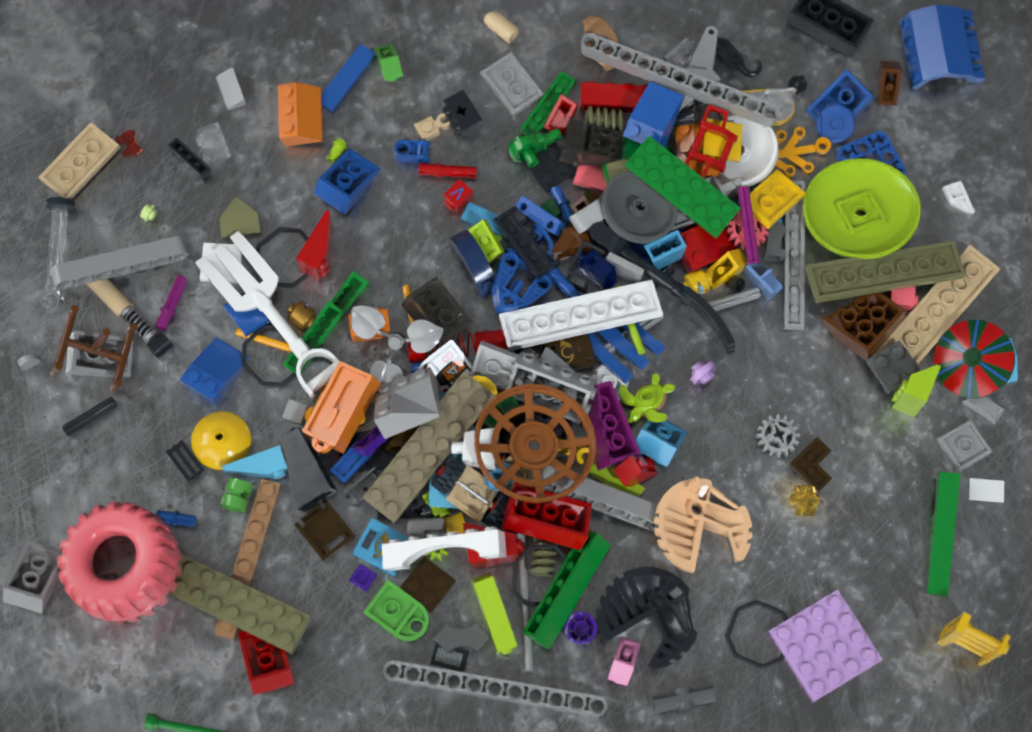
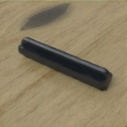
[62,397,117,436]

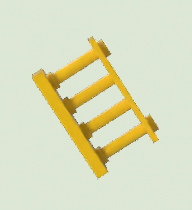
[937,612,1010,666]

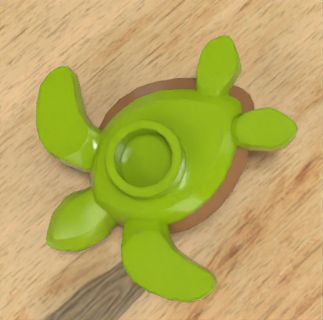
[619,373,675,424]

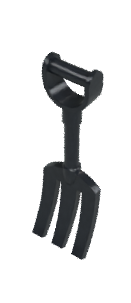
[589,222,735,356]

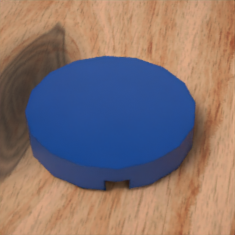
[816,104,856,143]

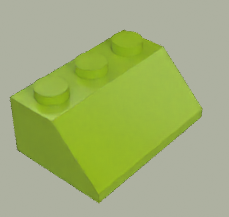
[891,365,941,417]

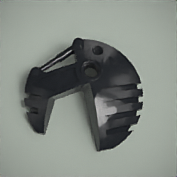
[596,567,697,670]

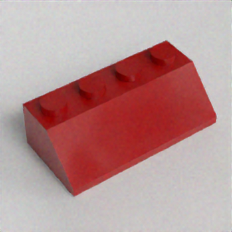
[502,482,592,550]

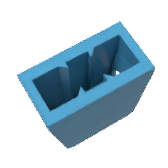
[644,230,687,269]

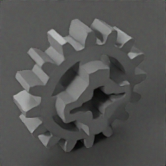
[756,414,800,458]

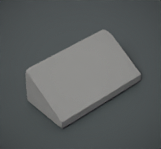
[216,67,246,111]

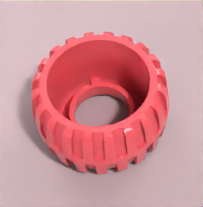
[57,502,182,623]

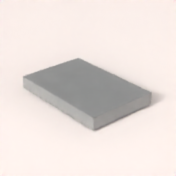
[480,52,544,117]

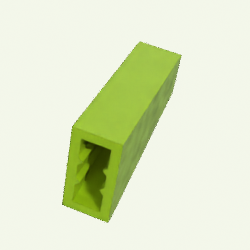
[470,573,517,655]

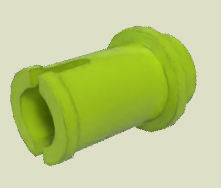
[326,138,347,163]

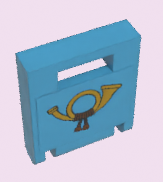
[352,518,409,577]

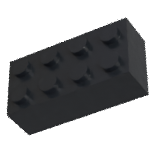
[787,0,874,58]

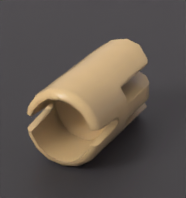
[484,12,519,43]

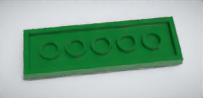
[624,135,741,239]

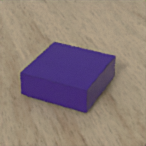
[349,564,377,592]

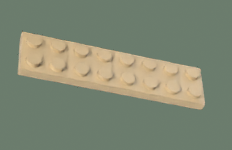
[873,245,1000,365]

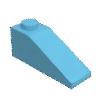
[222,446,288,479]

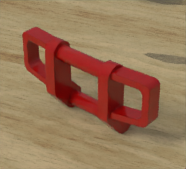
[685,105,738,178]

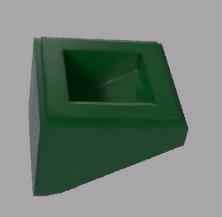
[540,197,561,219]

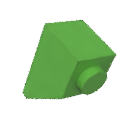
[374,44,403,82]

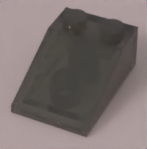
[402,276,473,344]

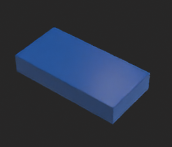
[330,441,372,484]

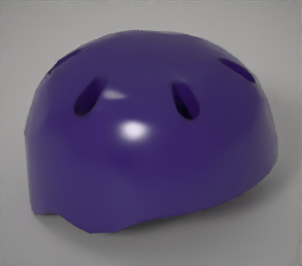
[564,611,598,644]

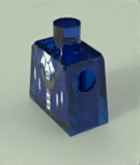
[576,251,618,291]

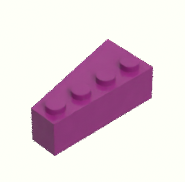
[588,380,641,471]

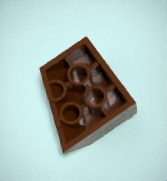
[821,292,906,361]

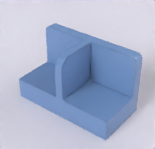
[742,263,784,301]

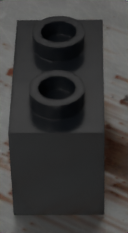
[442,90,483,138]

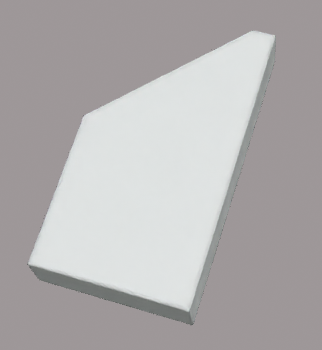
[942,181,975,215]

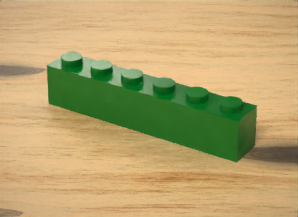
[522,530,611,650]

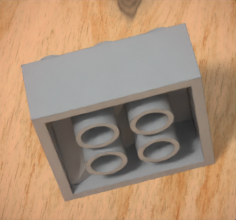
[374,367,440,439]

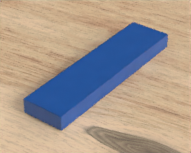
[322,44,376,113]

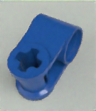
[394,139,431,164]

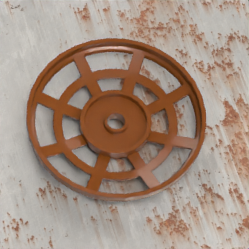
[474,384,596,503]

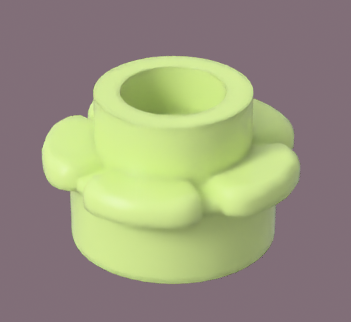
[140,204,157,222]

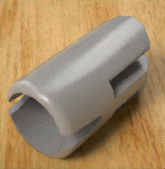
[408,518,444,538]

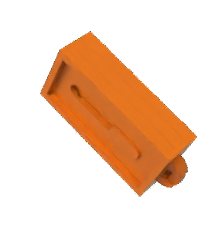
[302,361,381,454]

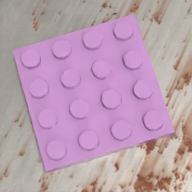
[768,590,883,703]

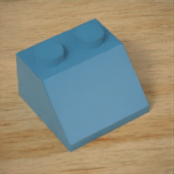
[636,420,688,467]

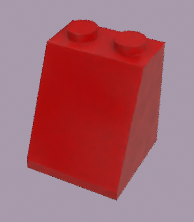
[463,523,525,570]

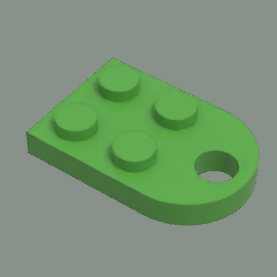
[363,580,429,642]

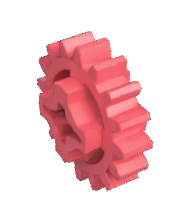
[726,210,769,250]

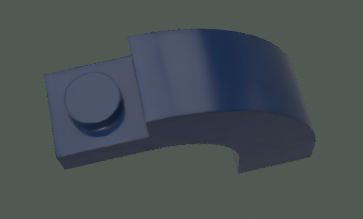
[449,230,494,298]

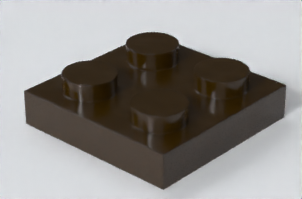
[400,556,456,614]

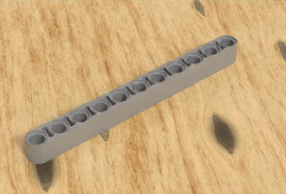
[581,33,779,127]
[383,660,607,717]

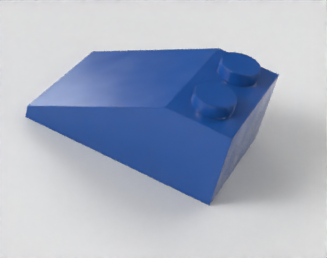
[806,69,877,121]
[623,81,685,147]
[314,148,381,214]
[180,337,249,406]

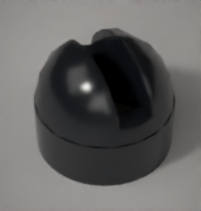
[728,276,746,292]
[417,503,434,518]

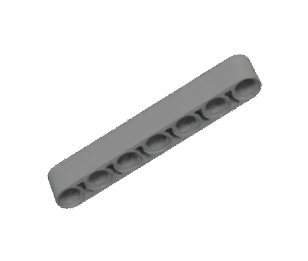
[50,236,188,290]
[541,465,659,532]

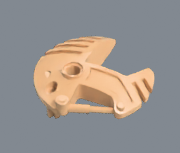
[654,477,752,573]

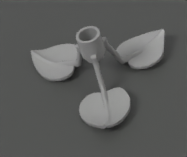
[351,305,443,385]

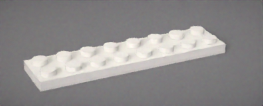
[499,280,663,351]

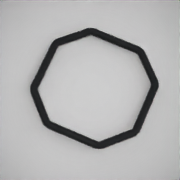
[256,227,308,288]
[241,324,296,387]
[512,544,567,607]
[726,600,788,668]

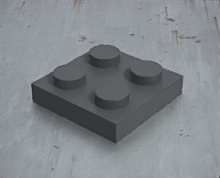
[866,340,921,394]

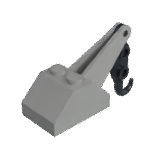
[675,26,762,115]

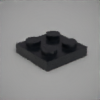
[524,142,577,194]

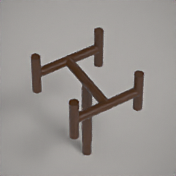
[50,305,138,394]

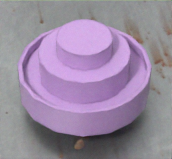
[690,361,717,385]

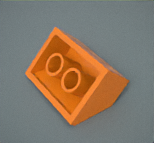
[278,82,323,147]
[675,121,721,179]

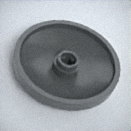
[601,171,678,244]

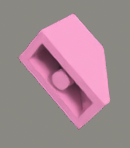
[608,637,641,686]

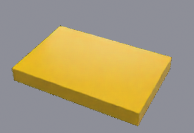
[739,169,806,229]

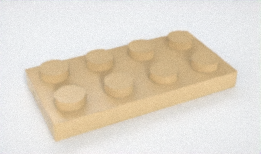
[38,122,120,200]

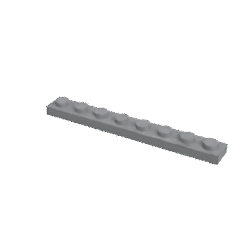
[784,181,805,330]

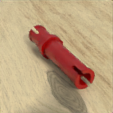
[418,162,477,179]

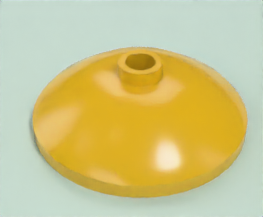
[191,411,252,470]

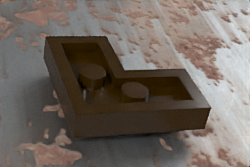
[789,437,832,494]

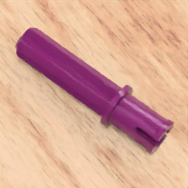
[154,275,188,331]

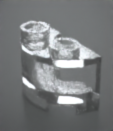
[195,122,231,165]

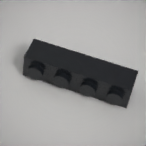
[168,137,212,180]

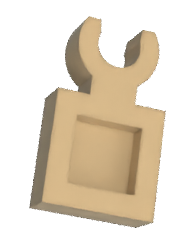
[414,114,450,141]

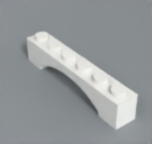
[382,527,506,571]

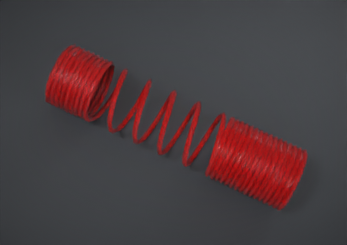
[407,329,508,363]

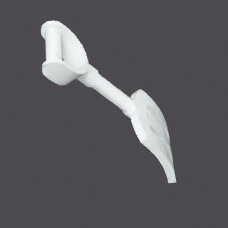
[195,231,339,399]

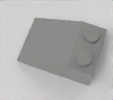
[66,330,133,378]
[3,540,62,614]

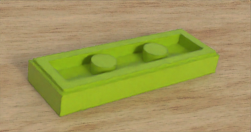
[588,460,645,497]

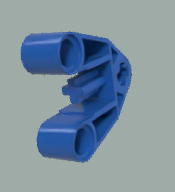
[491,252,552,314]

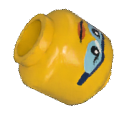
[681,269,712,295]

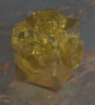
[789,485,820,516]

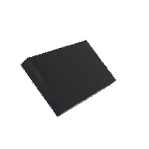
[319,430,399,478]

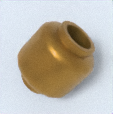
[286,301,316,330]

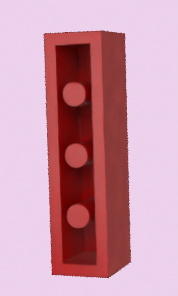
[580,81,648,114]

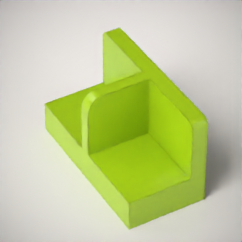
[469,219,504,264]

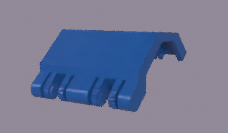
[899,5,985,89]

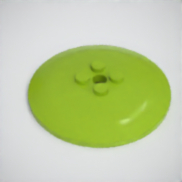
[803,158,921,259]

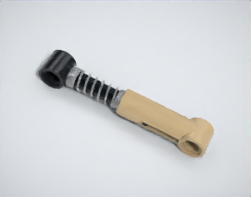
[85,279,174,360]

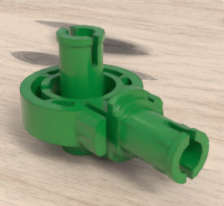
[508,128,562,168]

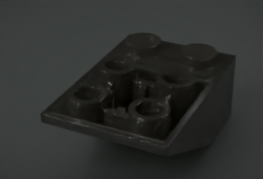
[559,118,624,166]

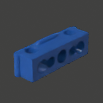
[514,195,566,236]

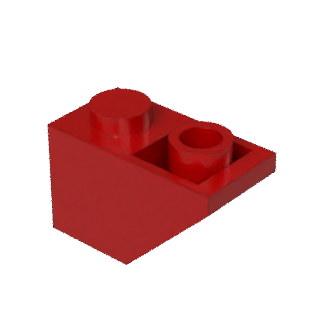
[613,455,658,487]

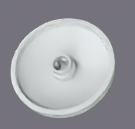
[718,115,779,187]

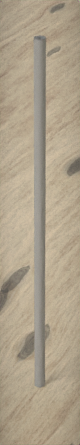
[512,422,534,672]

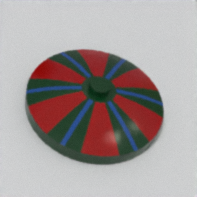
[934,320,1015,399]

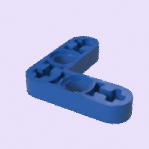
[836,131,906,175]

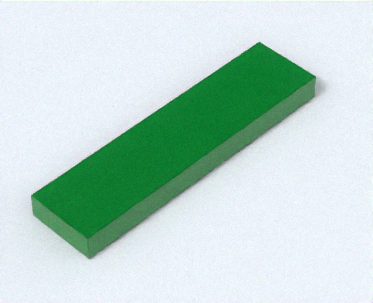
[519,71,577,135]

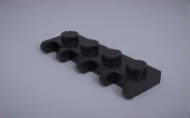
[493,206,560,280]

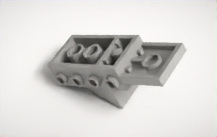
[470,341,597,424]

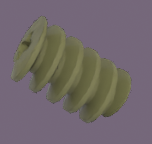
[584,106,624,134]
[529,537,558,577]

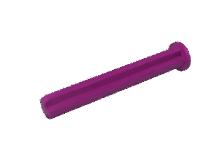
[738,186,762,265]

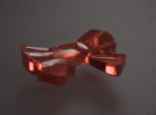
[115,130,142,157]

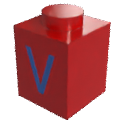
[443,179,473,214]

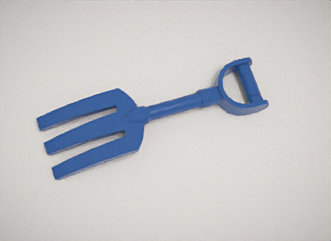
[504,223,665,384]

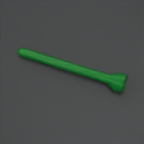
[144,713,229,732]

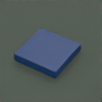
[223,293,270,337]

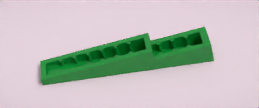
[282,271,371,375]
[927,471,961,597]

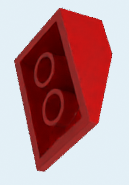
[296,210,333,282]
[676,226,738,273]
[237,631,294,695]

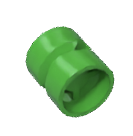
[220,478,253,513]

